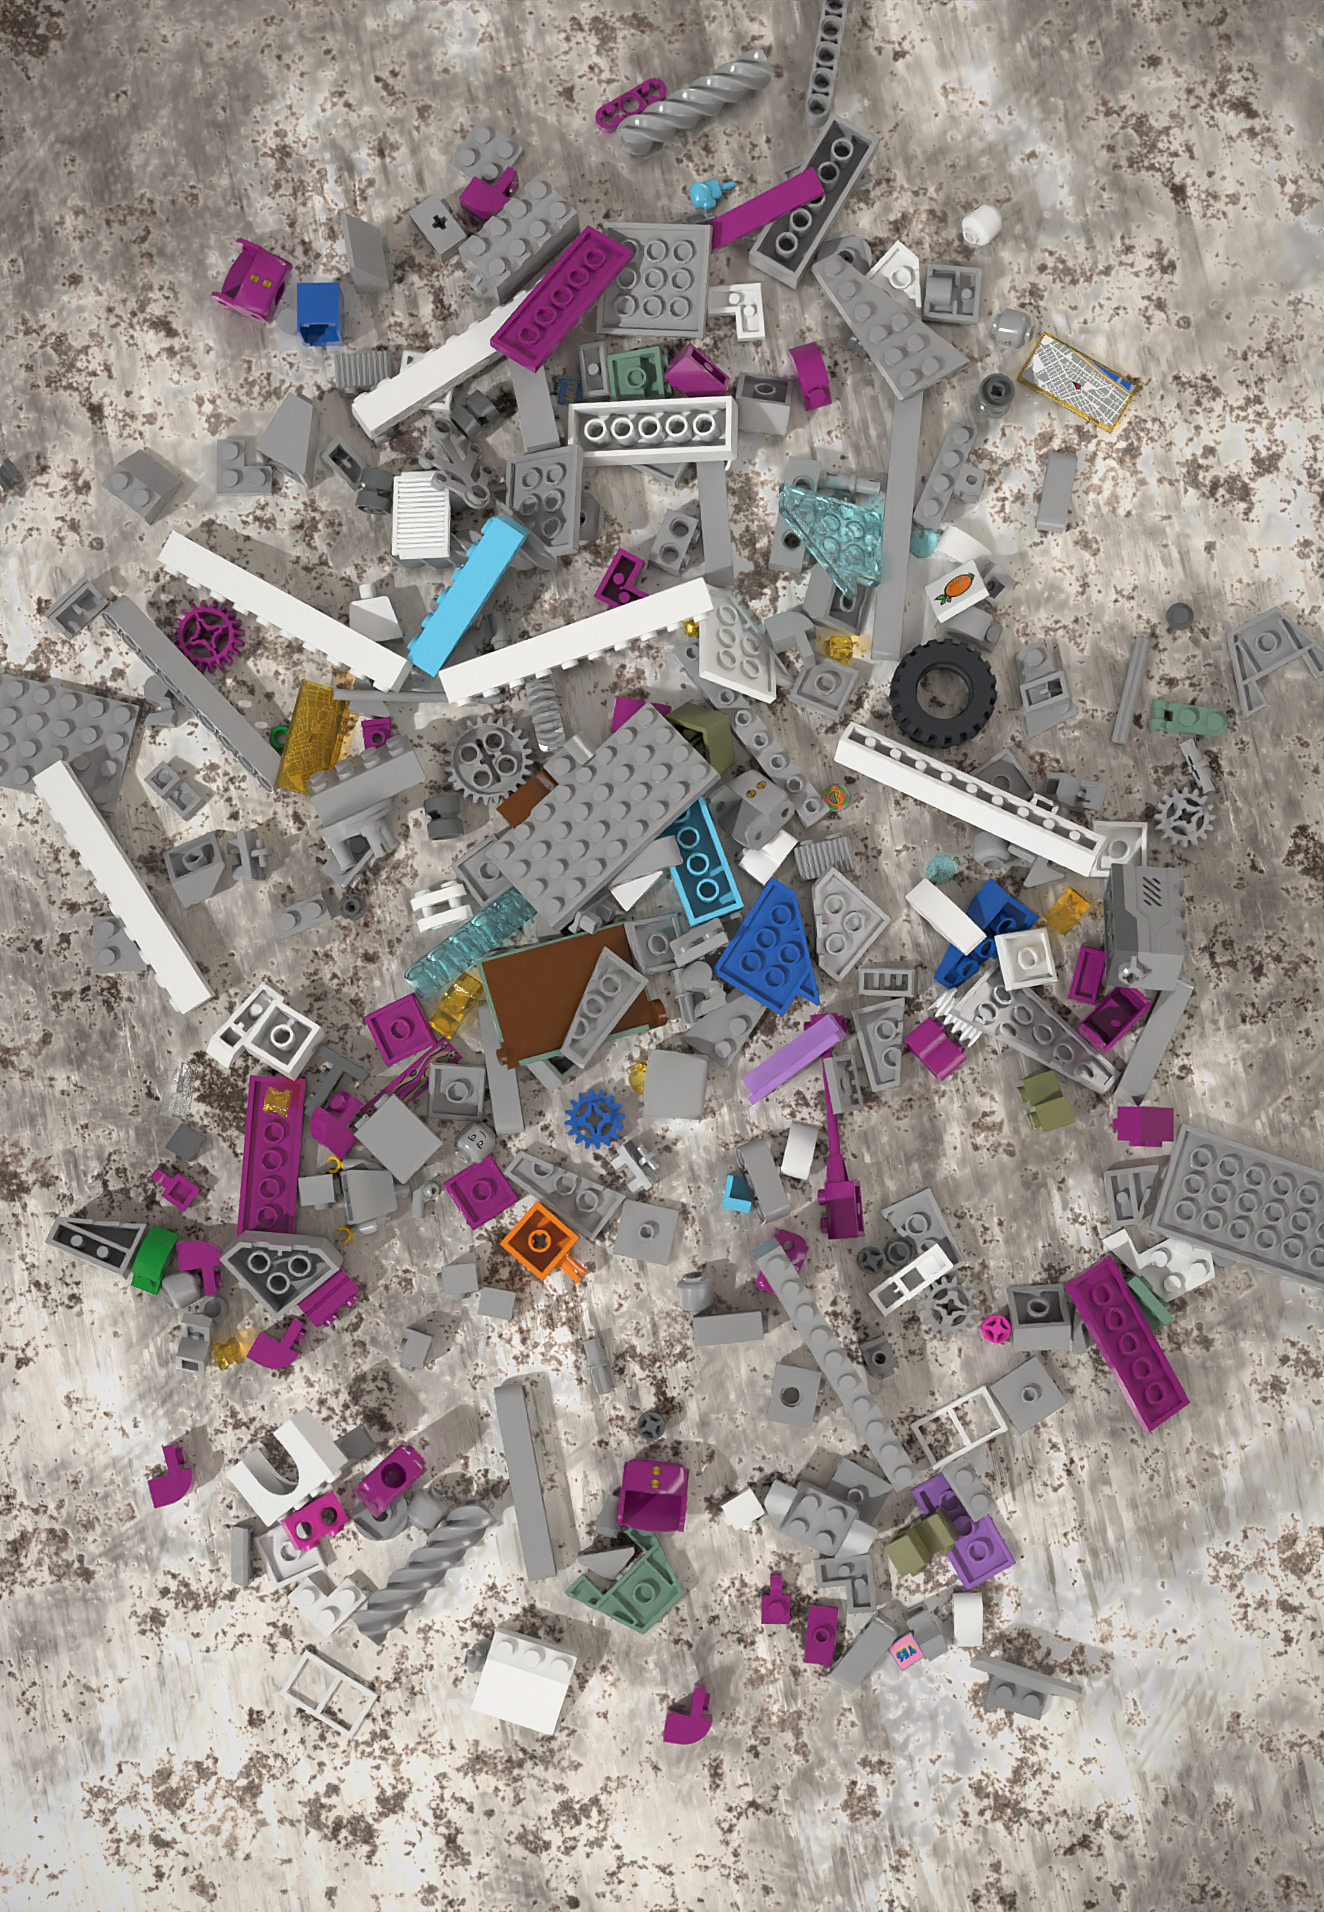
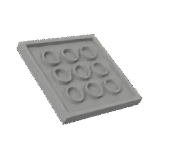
[596,222,713,339]

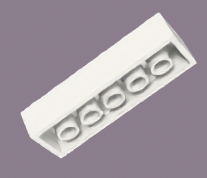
[568,396,738,467]

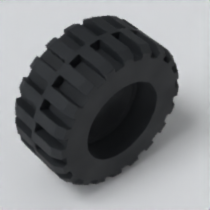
[889,638,998,749]

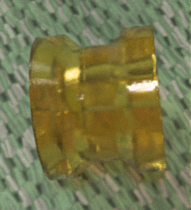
[263,1086,292,1118]
[213,1337,244,1371]

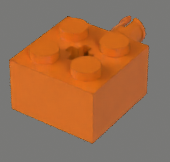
[500,1201,589,1284]

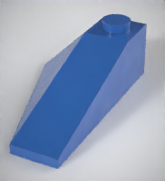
[933,878,1040,989]

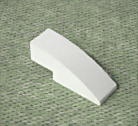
[905,878,987,956]
[866,1243,954,1317]

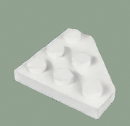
[865,240,922,321]

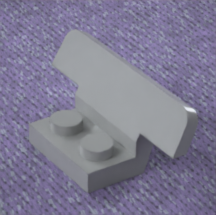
[969,1654,1082,1721]

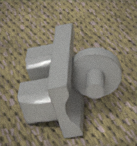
[227,830,274,882]
[569,887,618,935]
[610,1140,660,1193]

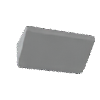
[577,341,611,399]
[231,1525,253,1586]

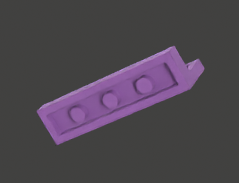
[741,1013,847,1105]

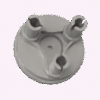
[315,796,398,871]

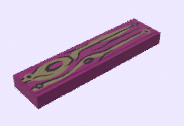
[360,1037,463,1116]

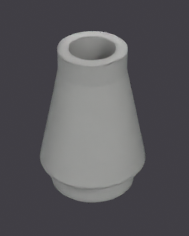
[594,1495,622,1539]

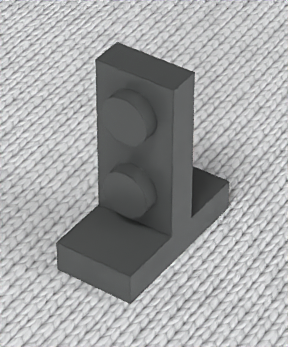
[304,1044,371,1117]

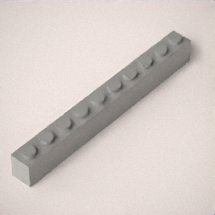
[749,1237,921,1493]

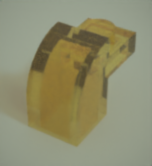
[429,971,484,1040]

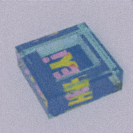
[556,374,584,405]

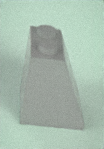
[255,392,320,490]
[354,1092,443,1184]

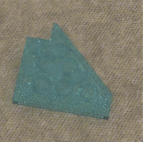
[779,482,882,600]

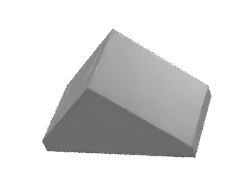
[319,435,370,491]
[1019,670,1072,713]
[348,677,394,721]

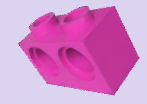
[280,1490,349,1552]

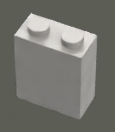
[692,1309,769,1347]

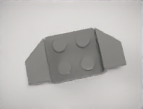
[764,1479,879,1559]

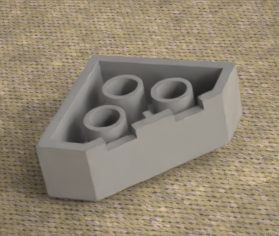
[219,1230,344,1321]

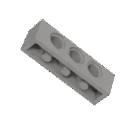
[768,456,826,575]

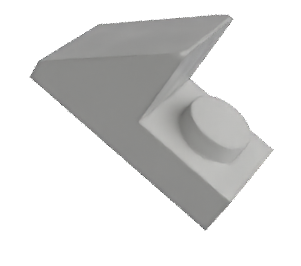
[1020,855,1066,890]

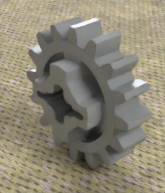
[1153,787,1216,848]
[918,1276,980,1338]

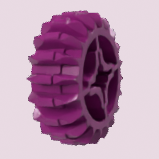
[170,600,246,675]

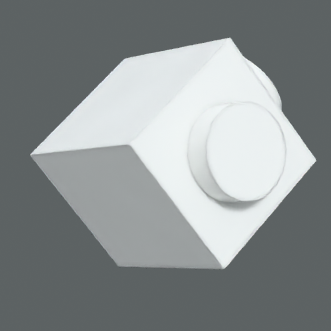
[719,1486,765,1531]

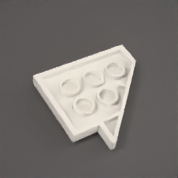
[699,583,795,704]

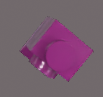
[361,718,393,749]

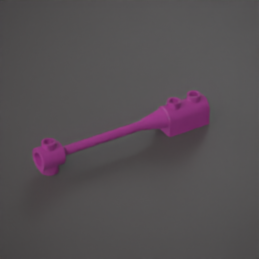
[804,1013,865,1239]

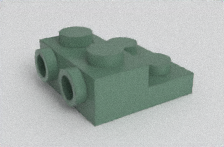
[606,346,674,402]

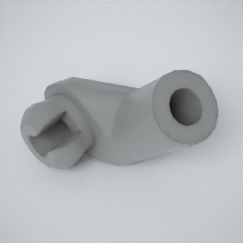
[410,1181,440,1218]

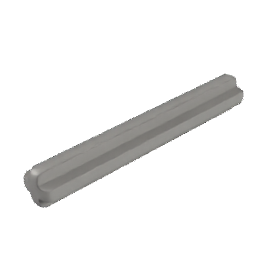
[1112,637,1151,744]

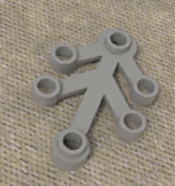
[418,418,495,510]

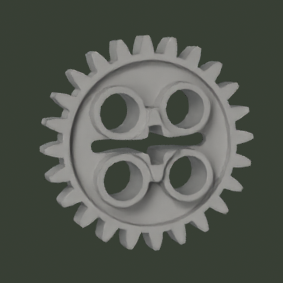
[443,716,534,807]

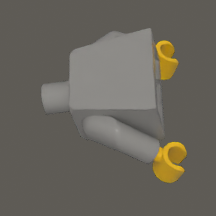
[327,1156,409,1243]

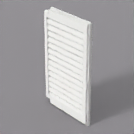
[392,470,451,559]

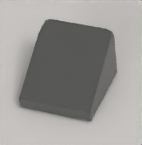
[165,1124,206,1162]

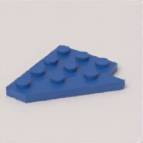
[712,877,820,1017]

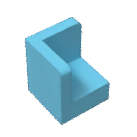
[721,1174,751,1213]

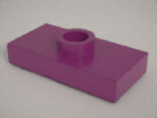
[803,1604,838,1666]

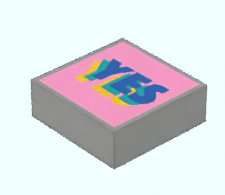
[888,1631,926,1671]

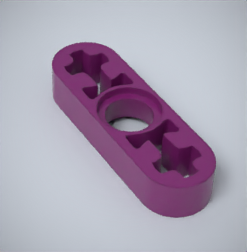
[595,78,667,134]

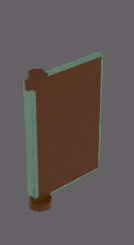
[476,920,667,1070]

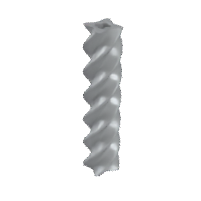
[615,48,775,157]
[390,529,558,570]
[351,1492,498,1646]

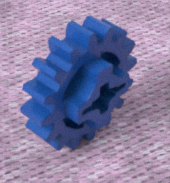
[564,1089,625,1150]

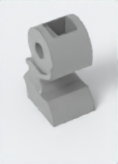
[144,675,179,731]
[682,961,727,1018]
[902,1601,949,1662]

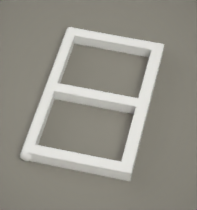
[909,1384,1009,1470]
[278,1649,378,1739]

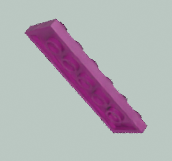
[490,225,633,373]
[236,1075,307,1238]
[1064,1255,1190,1432]

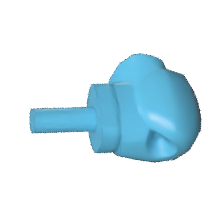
[689,179,736,210]

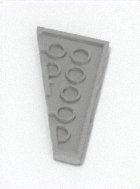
[948,958,1121,1095]

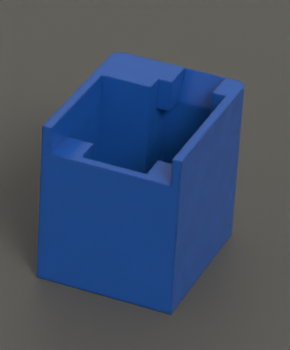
[297,282,344,347]

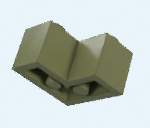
[665,702,735,774]
[1017,1070,1076,1134]
[884,1506,960,1578]

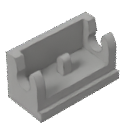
[43,576,110,640]

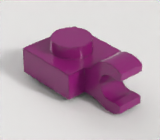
[150,1168,201,1212]
[761,1573,790,1624]

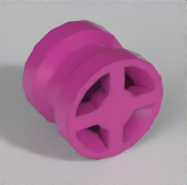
[981,1314,1011,1343]

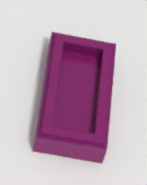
[1067,945,1105,1006]

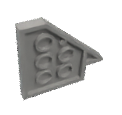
[488,444,584,557]

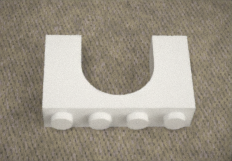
[226,1407,348,1527]

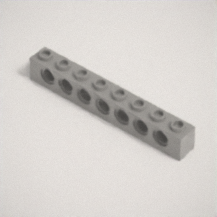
[672,634,831,831]

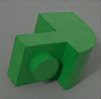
[131,1225,180,1296]

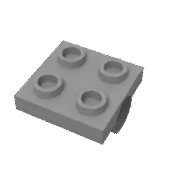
[922,263,983,325]

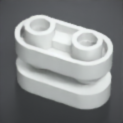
[411,880,474,933]

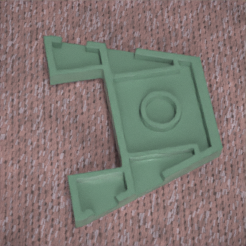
[564,1527,684,1635]

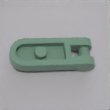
[1149,699,1228,738]

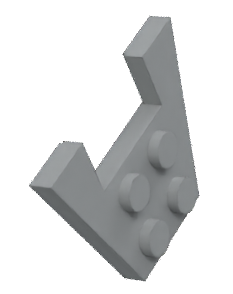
[1226,606,1324,719]

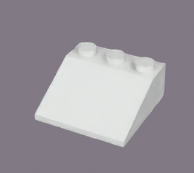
[471,1626,578,1735]

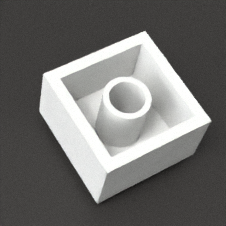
[243,998,326,1081]

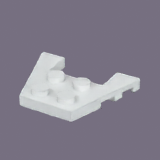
[1101,1228,1215,1302]

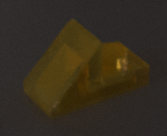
[1042,886,1091,936]

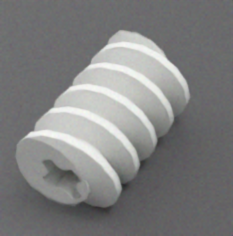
[927,987,984,1048]

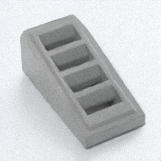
[858,967,918,998]

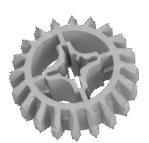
[525,677,567,753]

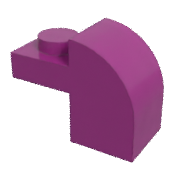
[459,166,519,221]
[788,342,832,411]
[310,1089,363,1160]
[176,1240,224,1296]
[246,1317,308,1369]
[147,1442,197,1509]
[663,1683,713,1745]

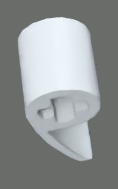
[934,525,992,574]
[779,1123,818,1180]
[952,1592,983,1647]

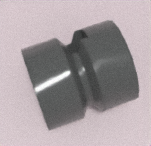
[975,373,1015,419]
[448,390,501,442]
[355,468,396,516]
[424,795,464,841]

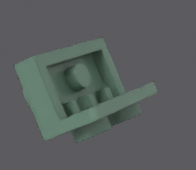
[1125,1274,1174,1332]

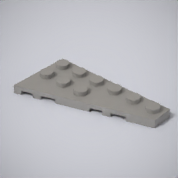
[811,253,971,402]

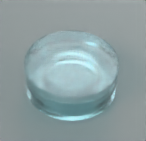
[909,529,937,558]
[926,856,955,884]

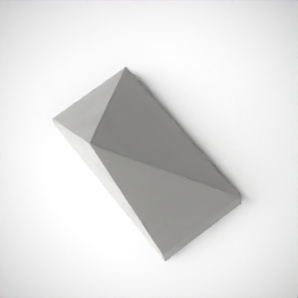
[577,1544,635,1582]

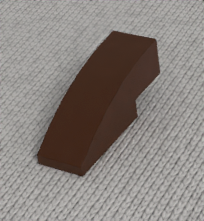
[496,769,559,829]

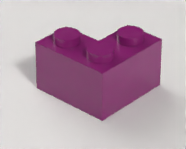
[593,548,650,609]

